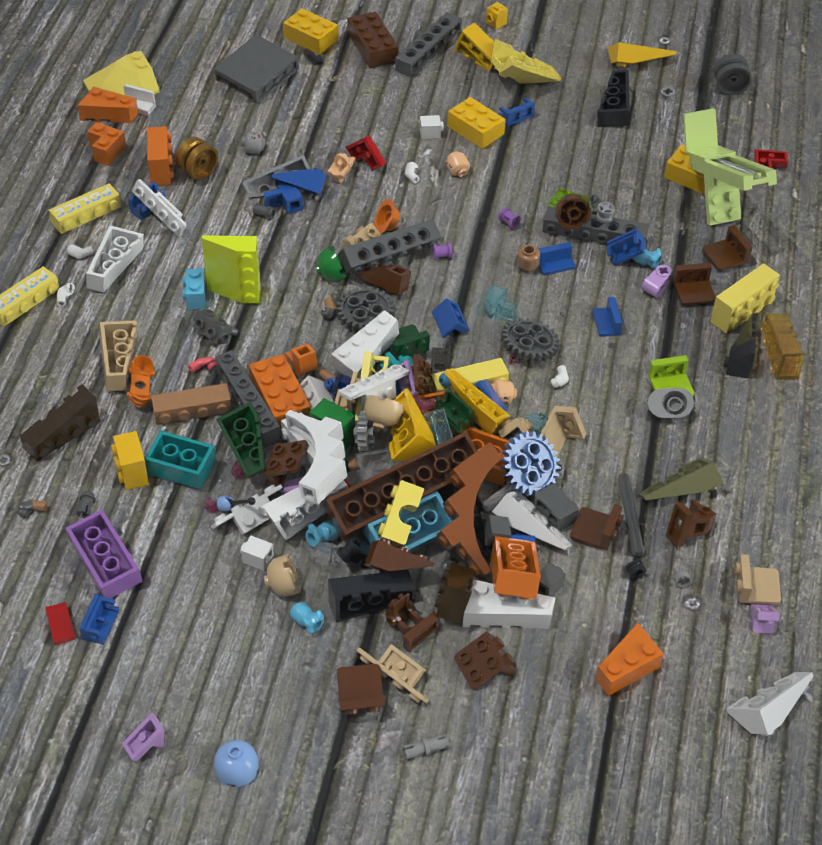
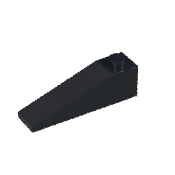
[723,313,756,378]
[439,484,493,558]

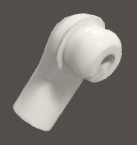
[405,162,420,184]
[67,245,94,259]
[551,365,569,388]

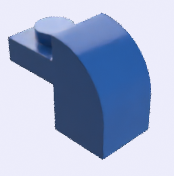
[264,183,303,214]

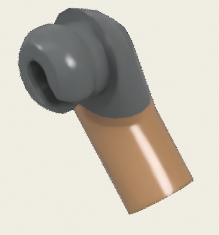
[321,297,337,319]
[17,500,48,516]

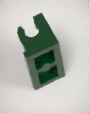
[434,388,475,434]

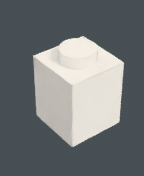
[420,115,444,139]
[240,536,274,571]

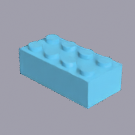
[363,491,454,553]

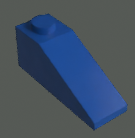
[271,168,326,196]

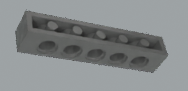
[395,12,462,77]
[542,206,649,244]
[338,218,442,273]
[215,350,281,448]

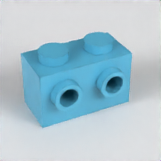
[182,268,206,310]

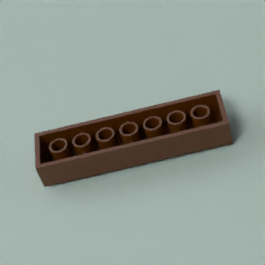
[323,431,478,541]

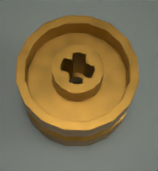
[175,136,218,180]

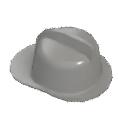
[648,388,694,418]

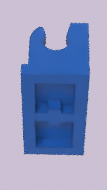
[498,97,535,127]
[128,182,165,220]
[607,229,646,265]
[79,594,120,645]

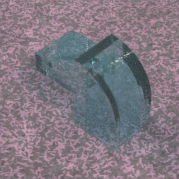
[484,284,518,321]

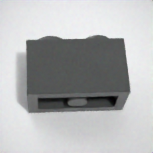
[534,483,579,531]

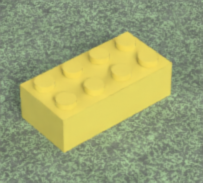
[710,263,780,334]

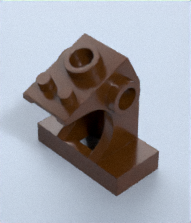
[665,499,717,547]
[385,593,440,652]

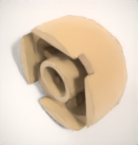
[364,395,404,429]
[264,554,301,597]

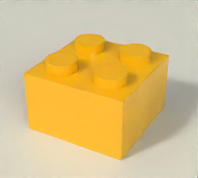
[111,431,149,490]

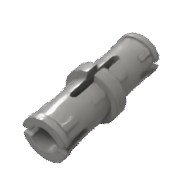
[402,734,449,760]

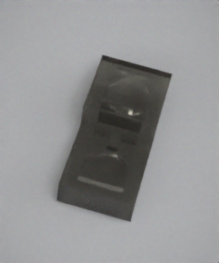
[431,347,451,373]

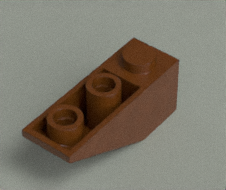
[355,265,411,295]
[364,538,434,572]

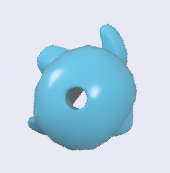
[632,248,662,269]
[306,520,339,551]
[290,602,324,634]

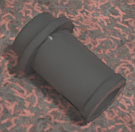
[253,203,276,220]
[77,491,96,518]

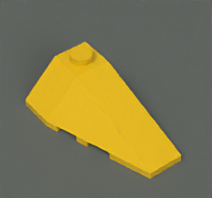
[607,42,677,67]
[444,368,511,435]
[389,388,436,462]

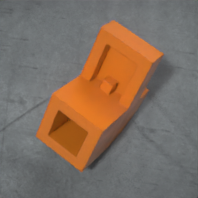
[285,343,318,376]

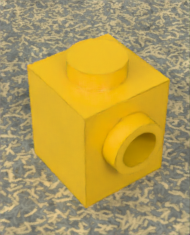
[486,2,508,29]

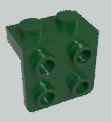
[388,324,430,361]

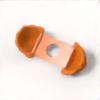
[127,355,155,408]

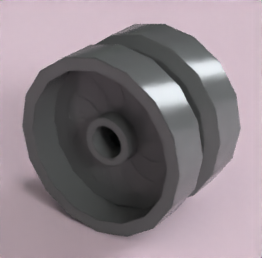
[714,54,752,95]

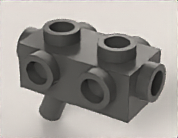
[193,309,238,346]

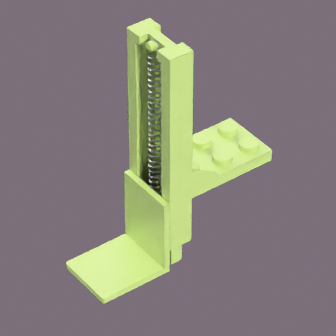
[683,108,777,225]

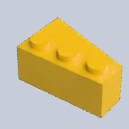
[454,23,495,72]

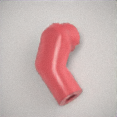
[188,357,216,373]

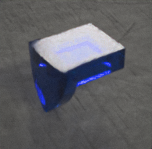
[331,373,352,396]

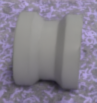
[596,202,615,224]

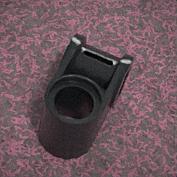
[337,536,370,568]

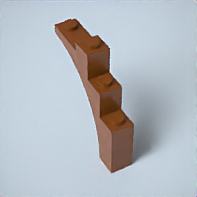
[436,442,502,578]

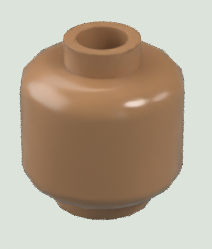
[517,245,540,271]

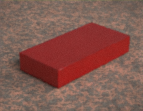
[45,602,76,645]

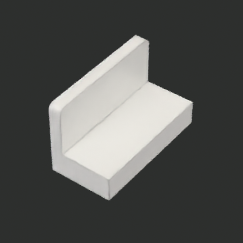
[124,84,156,116]
[300,375,334,410]

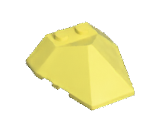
[491,39,562,84]
[83,51,160,95]

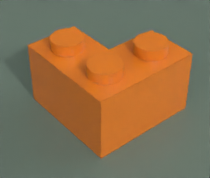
[87,122,126,166]

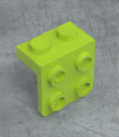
[648,355,694,397]

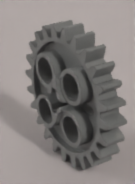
[336,286,395,332]
[500,318,560,363]

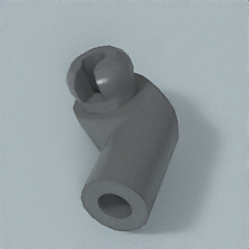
[589,194,603,215]

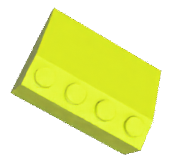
[202,235,261,303]

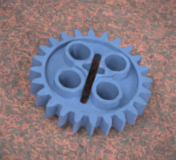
[500,432,561,496]

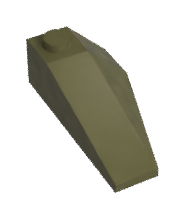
[639,457,723,500]

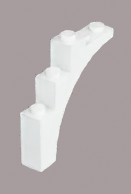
[285,410,347,505]

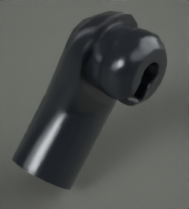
[303,48,323,65]

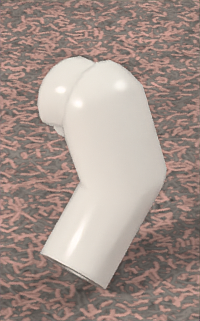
[57,283,75,307]

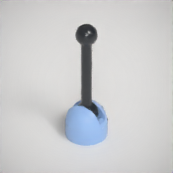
[217,495,256,512]

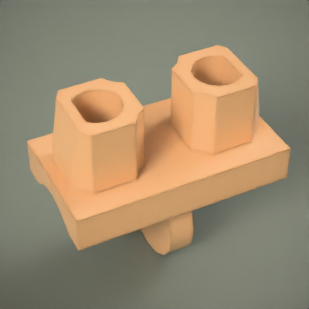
[327,153,355,183]

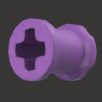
[498,207,521,229]
[432,242,452,260]

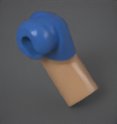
[318,368,337,390]

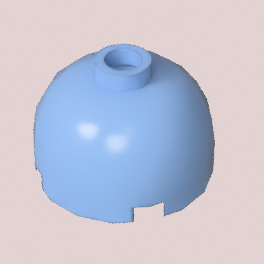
[214,740,259,787]

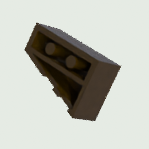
[434,562,475,624]

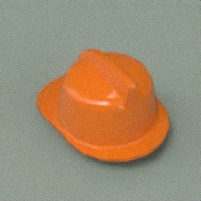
[373,199,400,234]

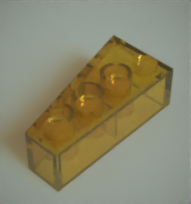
[761,314,805,380]

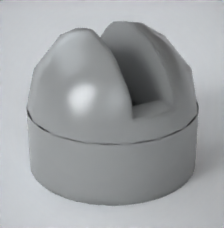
[674,570,692,588]

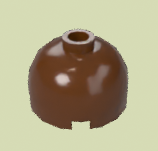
[555,194,591,230]

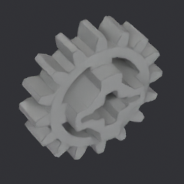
[354,411,377,453]

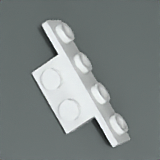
[132,179,187,237]
[339,365,409,409]
[211,484,283,535]

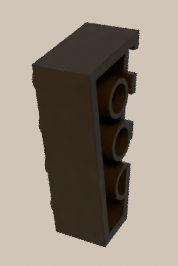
[20,384,100,461]

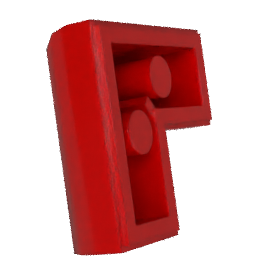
[346,135,387,171]
[754,149,788,169]

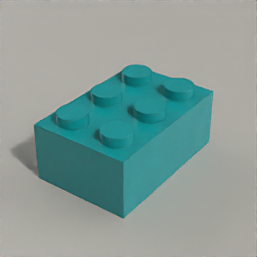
[144,430,216,490]

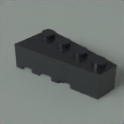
[597,70,630,127]
[328,570,416,623]

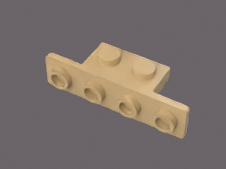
[356,644,429,703]

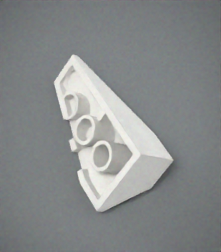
[492,490,572,550]
[726,672,813,736]

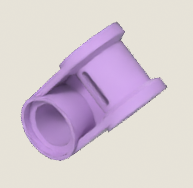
[641,265,672,298]

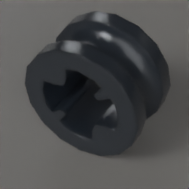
[625,560,647,579]

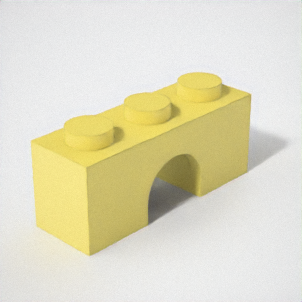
[377,480,424,548]

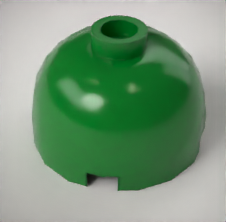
[315,245,347,282]

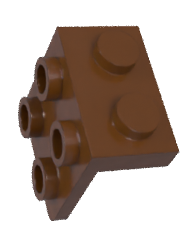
[702,225,753,271]
[673,263,716,306]
[411,354,434,395]
[264,440,308,487]
[570,504,624,551]
[454,631,517,690]
[337,664,385,715]

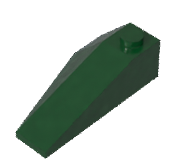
[216,401,265,479]

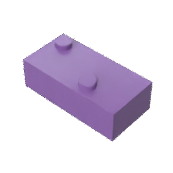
[65,510,143,598]

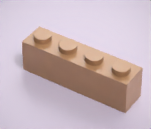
[151,383,232,425]

